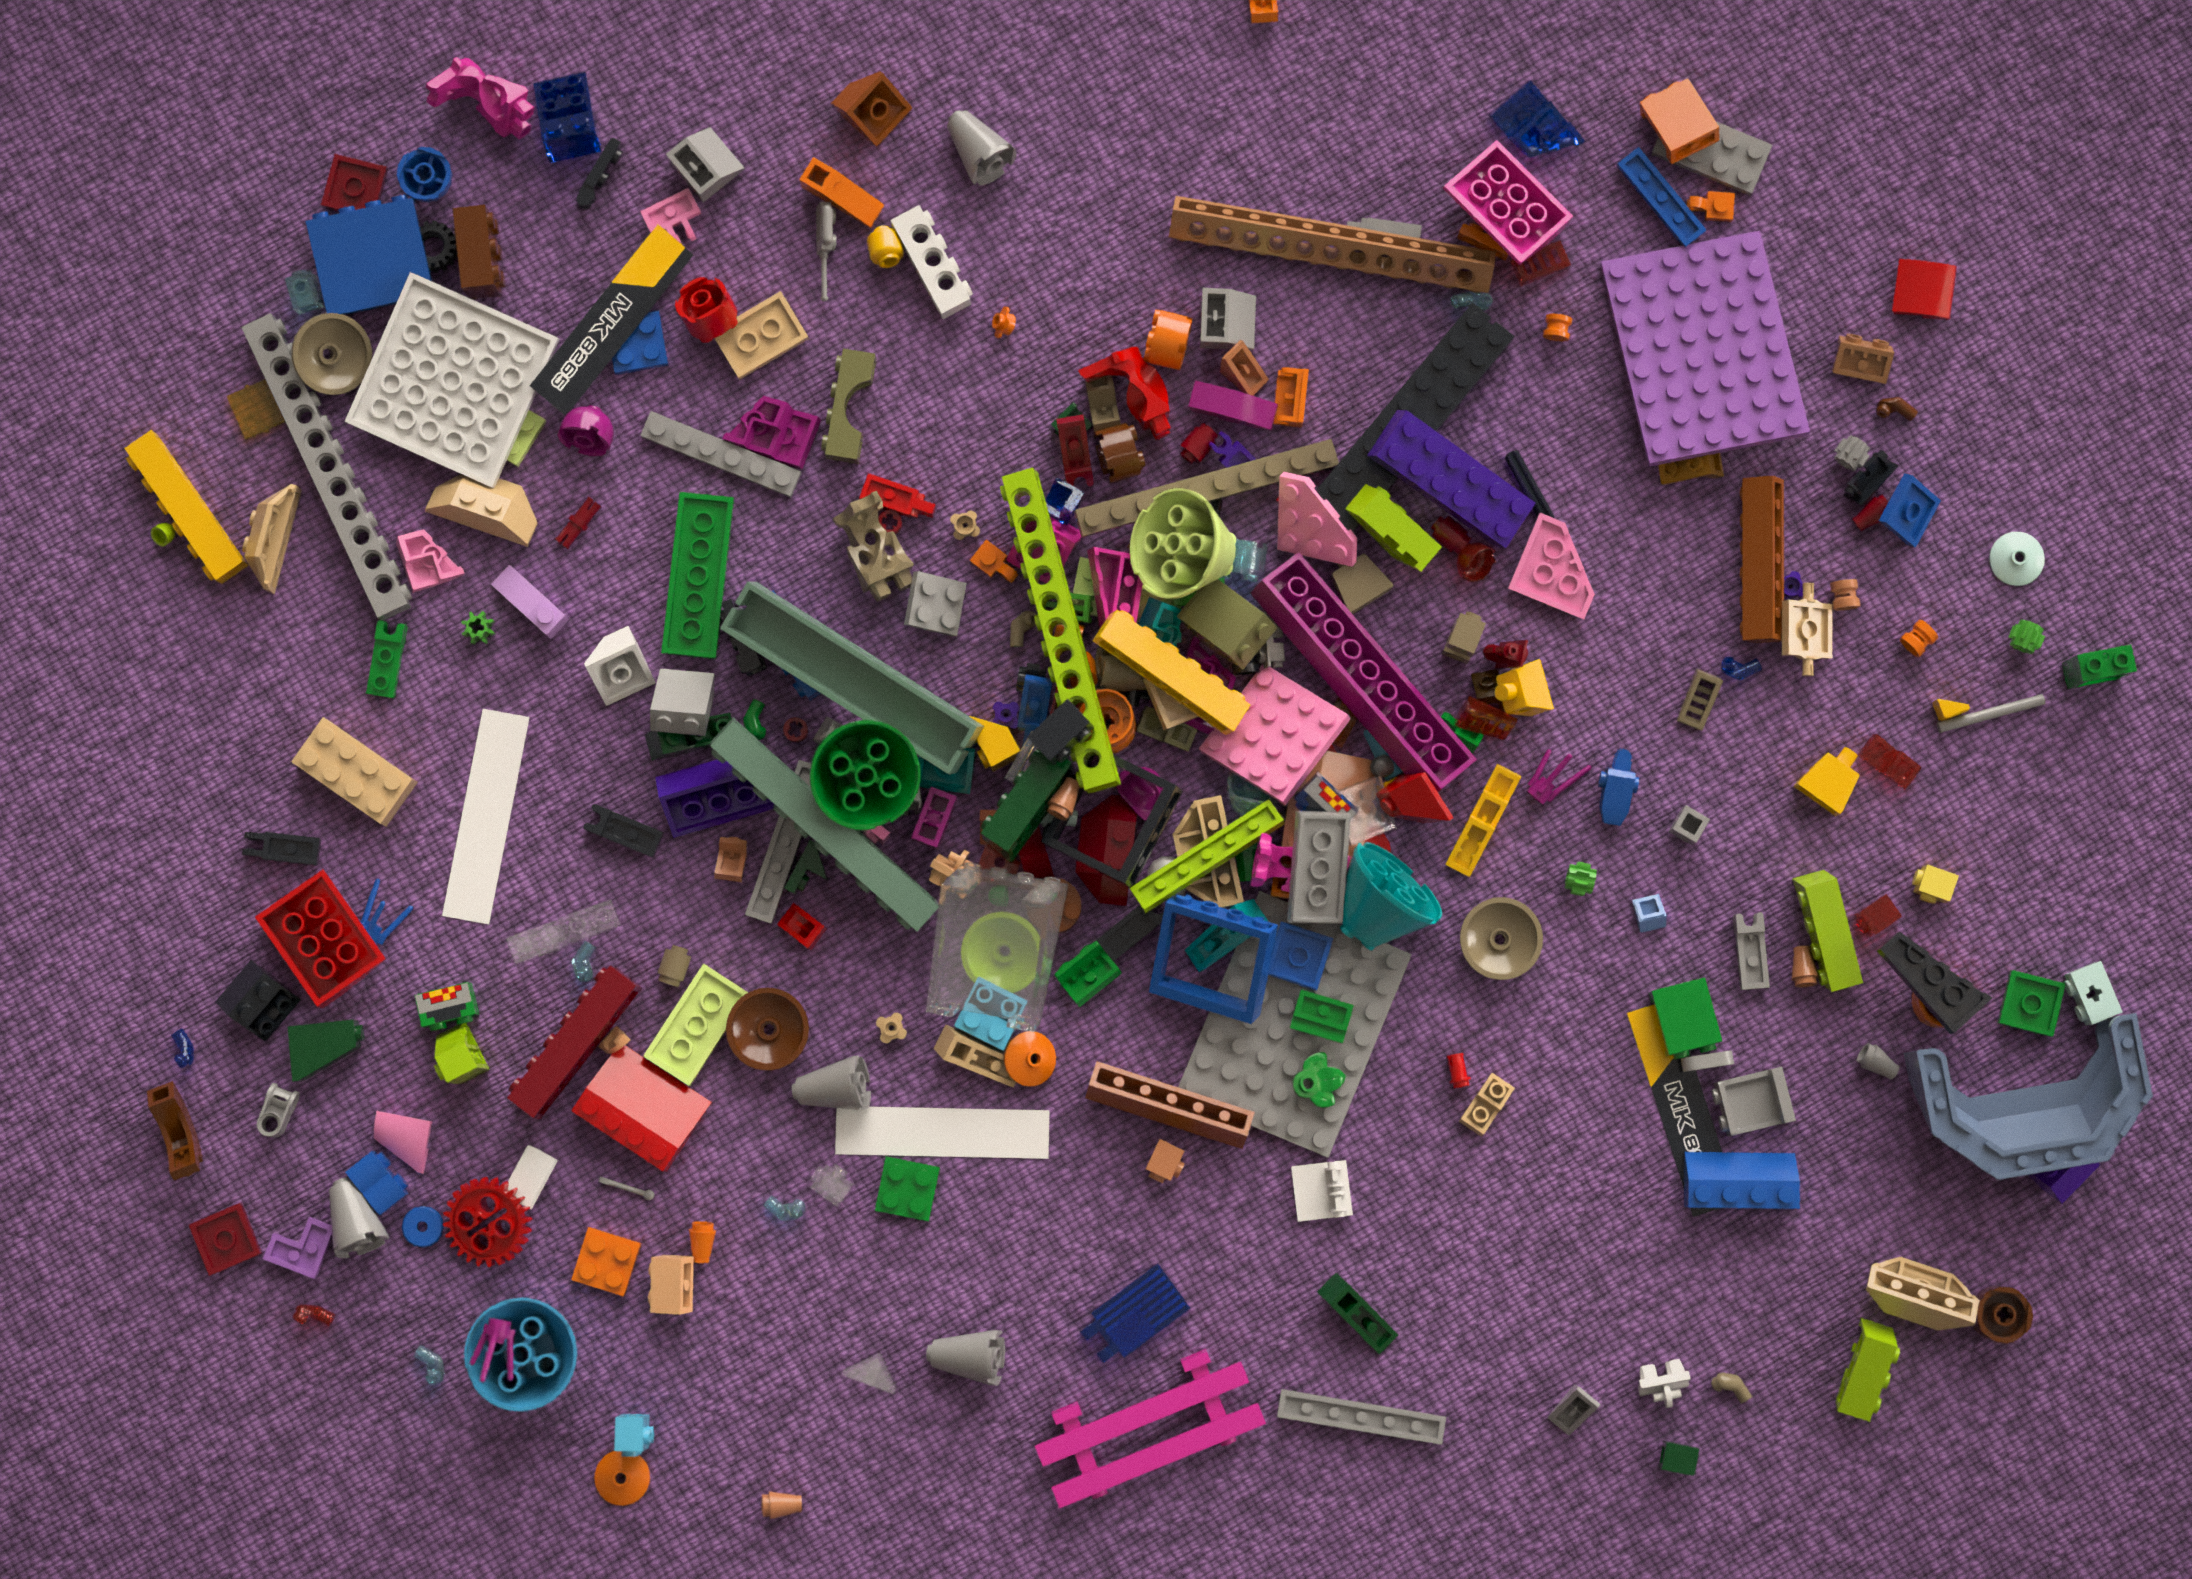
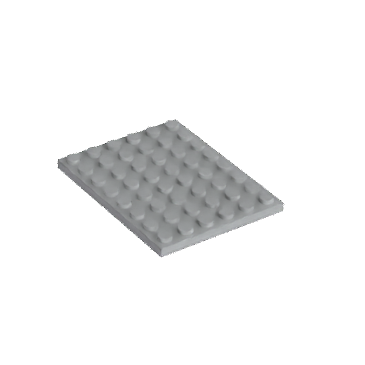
[1178,891,1412,1158]

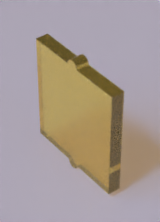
[227,379,285,440]

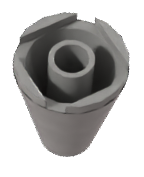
[947,110,1017,186]
[792,1055,871,1110]
[329,1178,389,1258]
[926,1330,1005,1386]

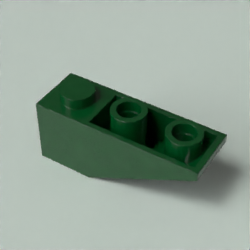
[645,712,732,761]

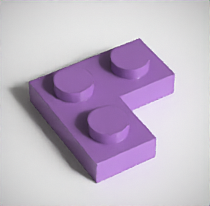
[263,1217,333,1279]

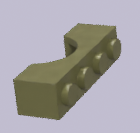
[821,348,877,464]

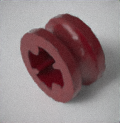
[878,510,902,535]
[783,717,808,743]

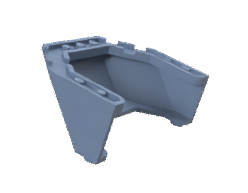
[1904,1013,2153,1180]

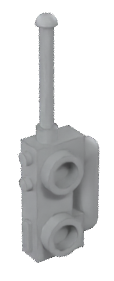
[816,202,836,302]

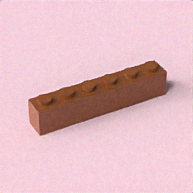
[1740,475,1784,643]
[1085,1061,1255,1149]

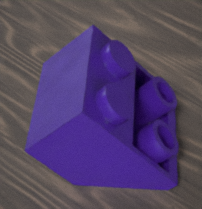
[2028,1162,2100,1204]

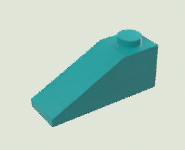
[1185,899,1268,972]

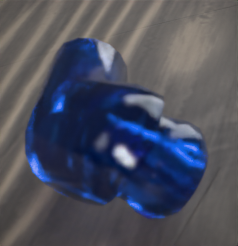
[1721,656,1762,680]

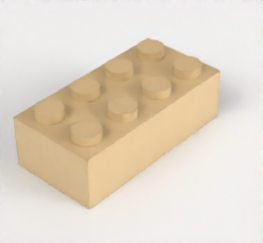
[291,717,418,827]

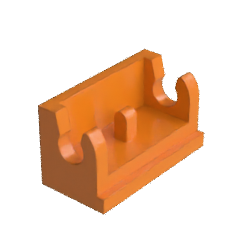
[1273,367,1309,427]

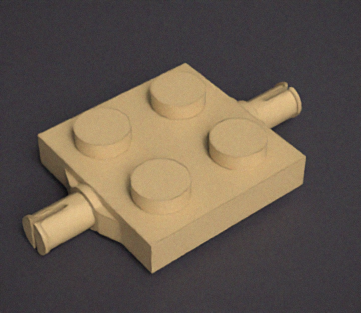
[1782,583,1832,676]

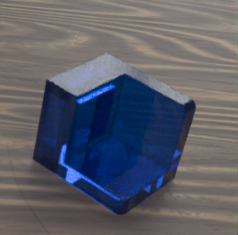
[1045,478,1085,526]

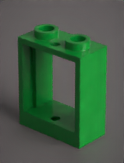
[2062,644,2137,690]

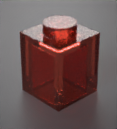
[1855,894,1902,937]

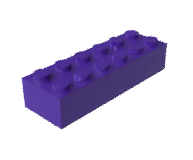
[1367,410,1535,548]

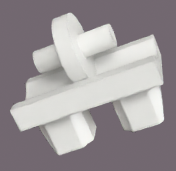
[1638,1359,1690,1408]

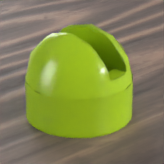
[151,523,175,547]

